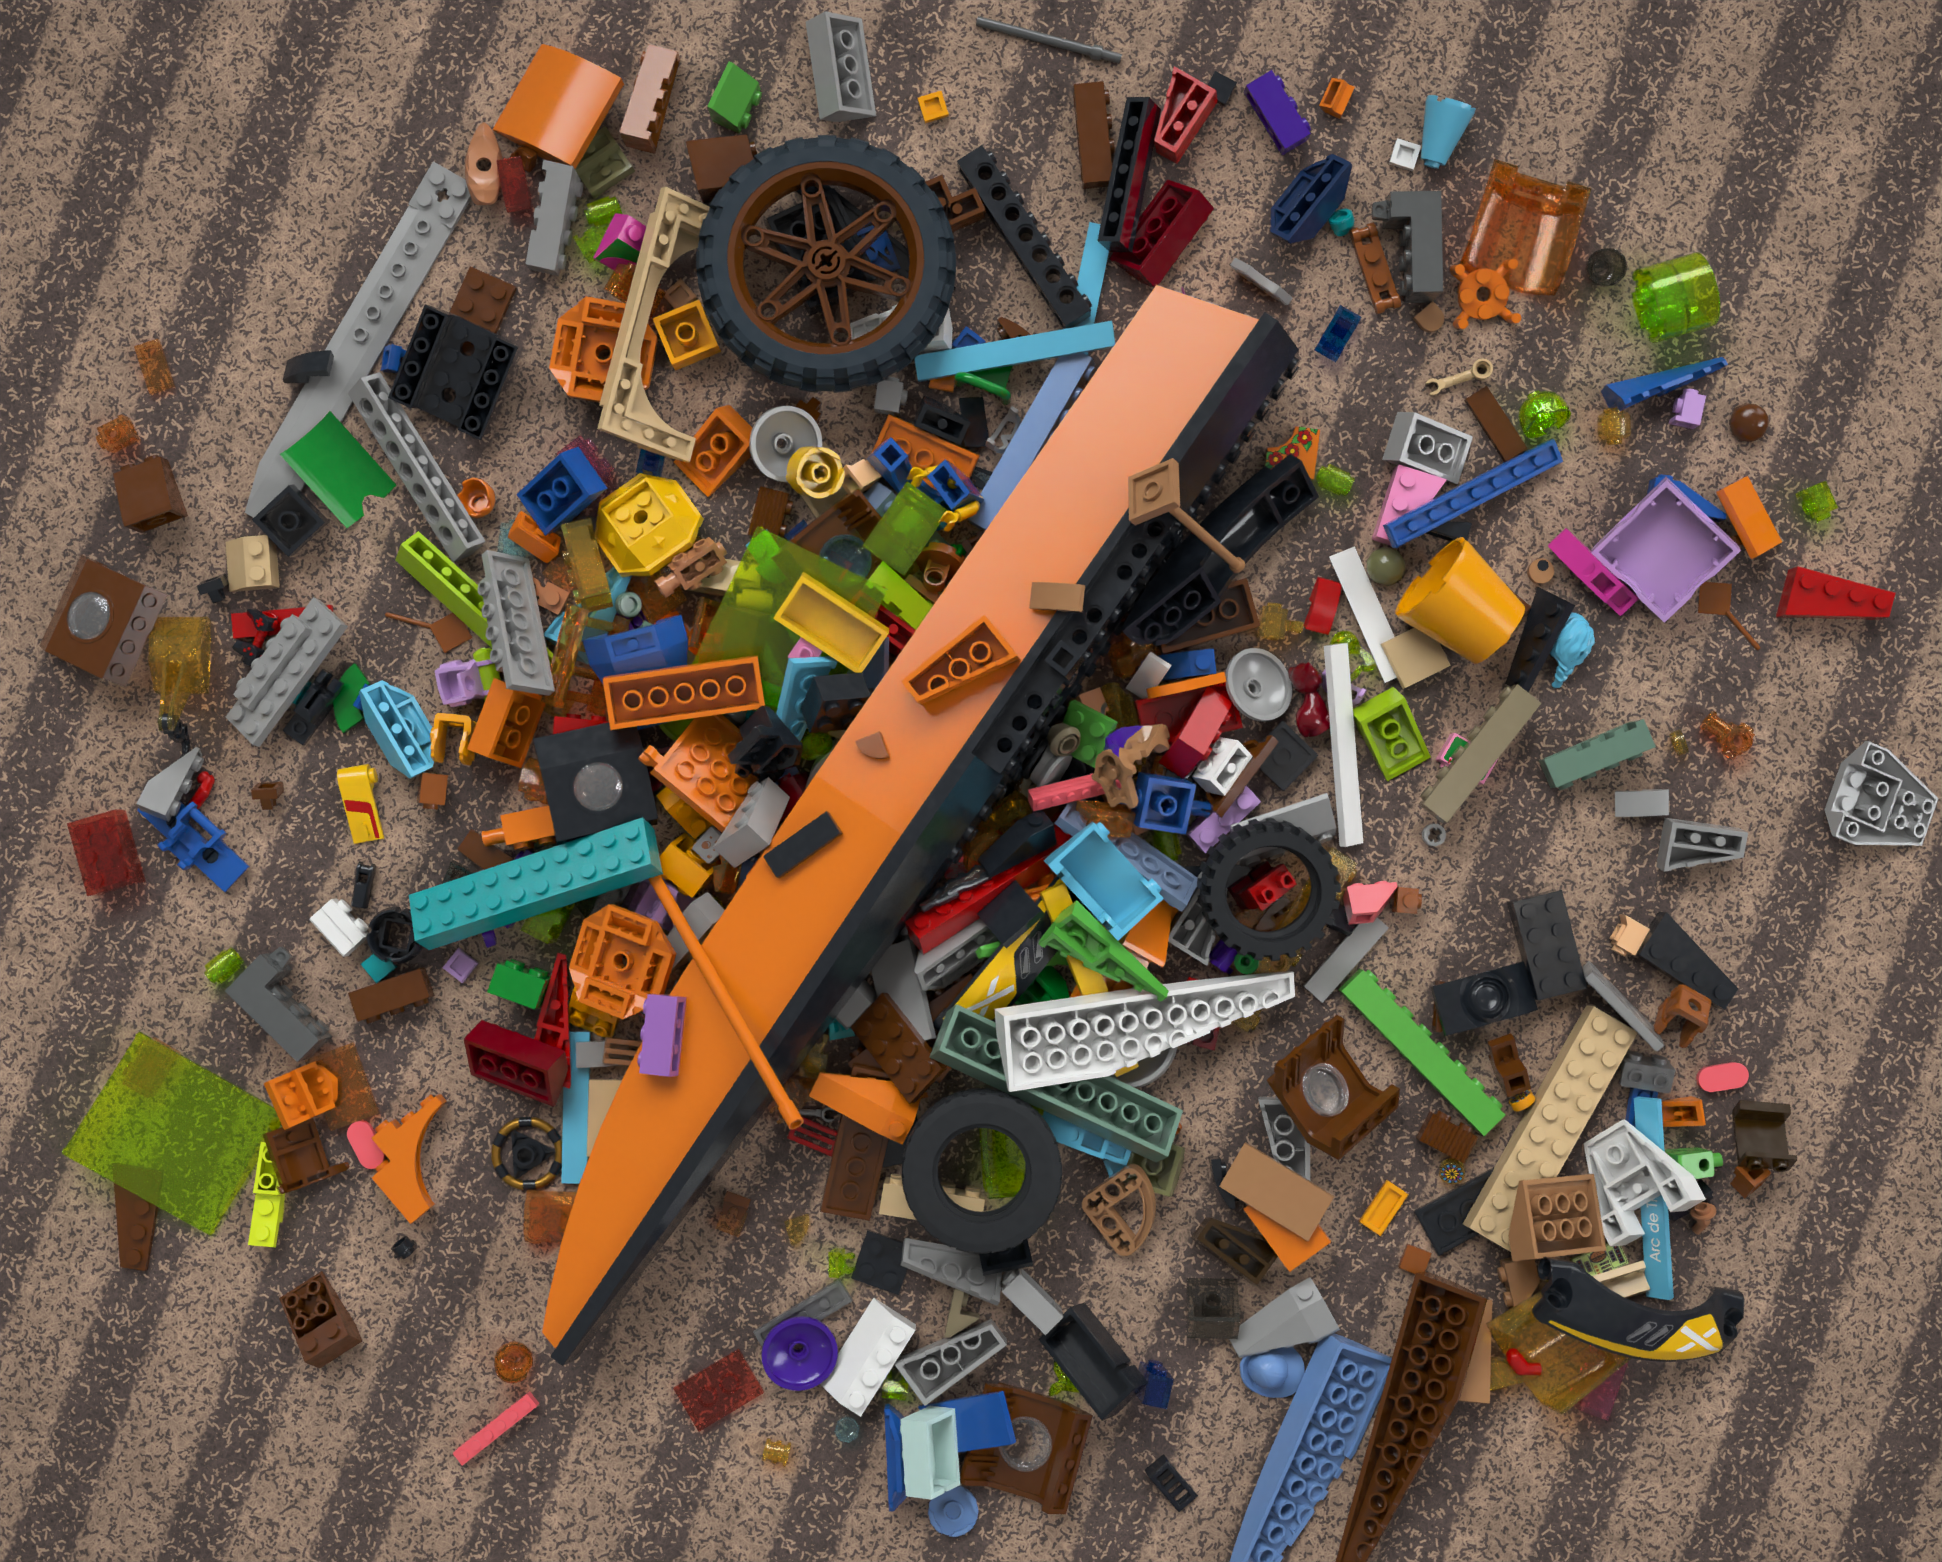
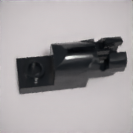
[283,669,344,746]

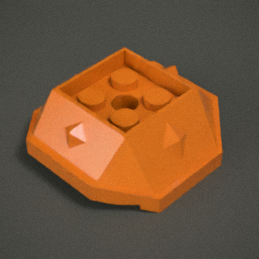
[549,296,658,403]
[569,904,677,1019]

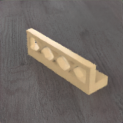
[1593,1261,1650,1298]

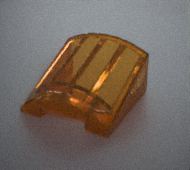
[1459,159,1592,296]

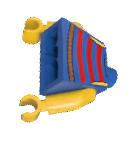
[907,459,984,531]

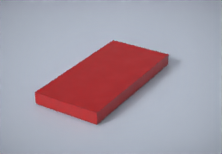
[1134,682,1243,745]

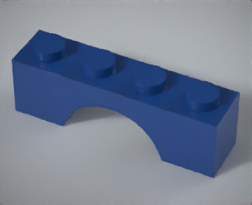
[866,437,954,531]

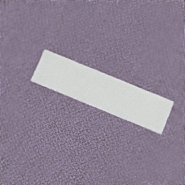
[1329,546,1397,683]

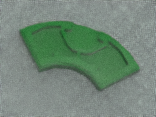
[333,663,371,733]

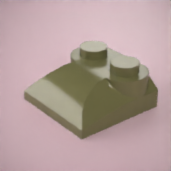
[1123,1143,1185,1197]

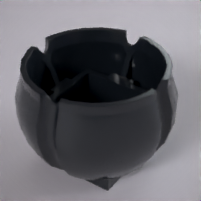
[367,906,423,964]

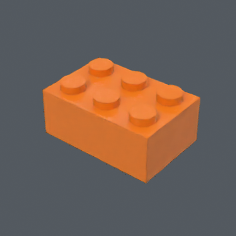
[467,678,548,768]

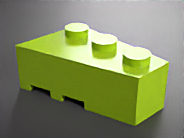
[862,561,933,630]

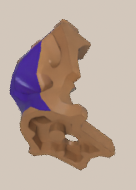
[1091,724,1170,808]

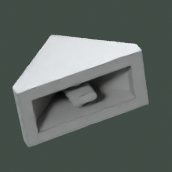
[836,980,877,1030]

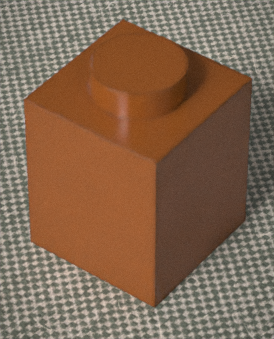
[417,773,448,810]

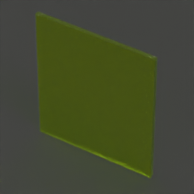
[692,526,888,738]
[62,1031,281,1236]

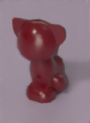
[1288,662,1330,738]

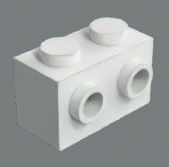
[1192,737,1253,796]

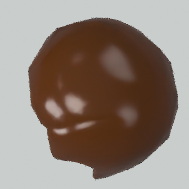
[1729,403,1769,442]

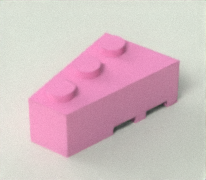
[1372,464,1447,546]

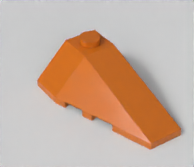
[809,1072,922,1145]

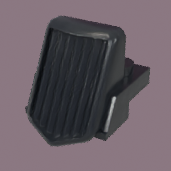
[727,706,803,774]

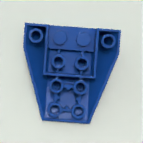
[582,614,688,730]

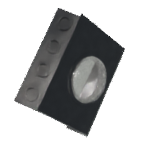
[533,722,658,846]

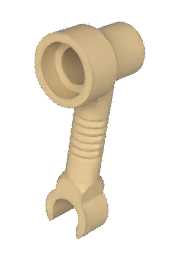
[1426,359,1493,396]

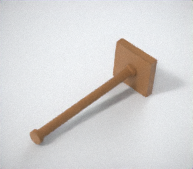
[1128,458,1245,573]

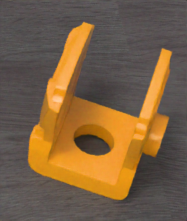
[430,713,477,766]

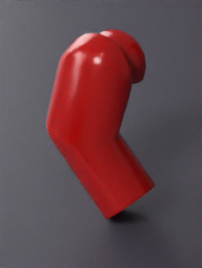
[188,771,215,809]
[1506,1348,1542,1376]

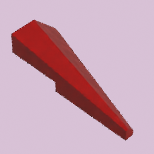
[534,953,571,1089]

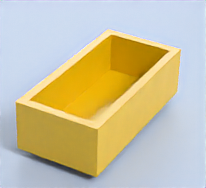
[773,572,889,673]

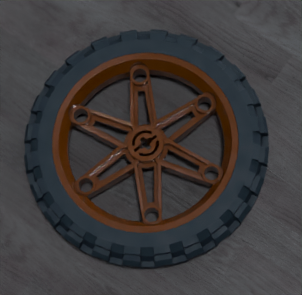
[696,135,956,393]

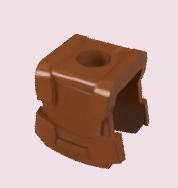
[1654,984,1712,1048]

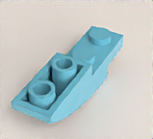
[1037,1108,1131,1166]

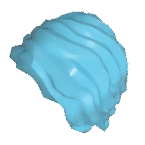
[1550,612,1595,688]

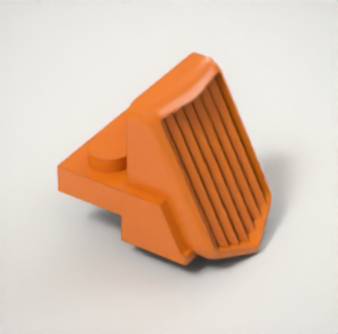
[264,1061,338,1130]

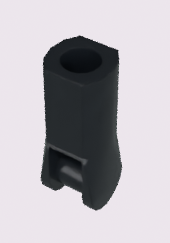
[351,861,376,909]

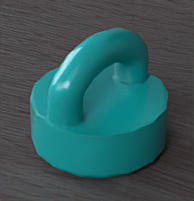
[1328,209,1355,236]

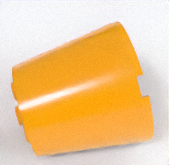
[1395,537,1525,664]

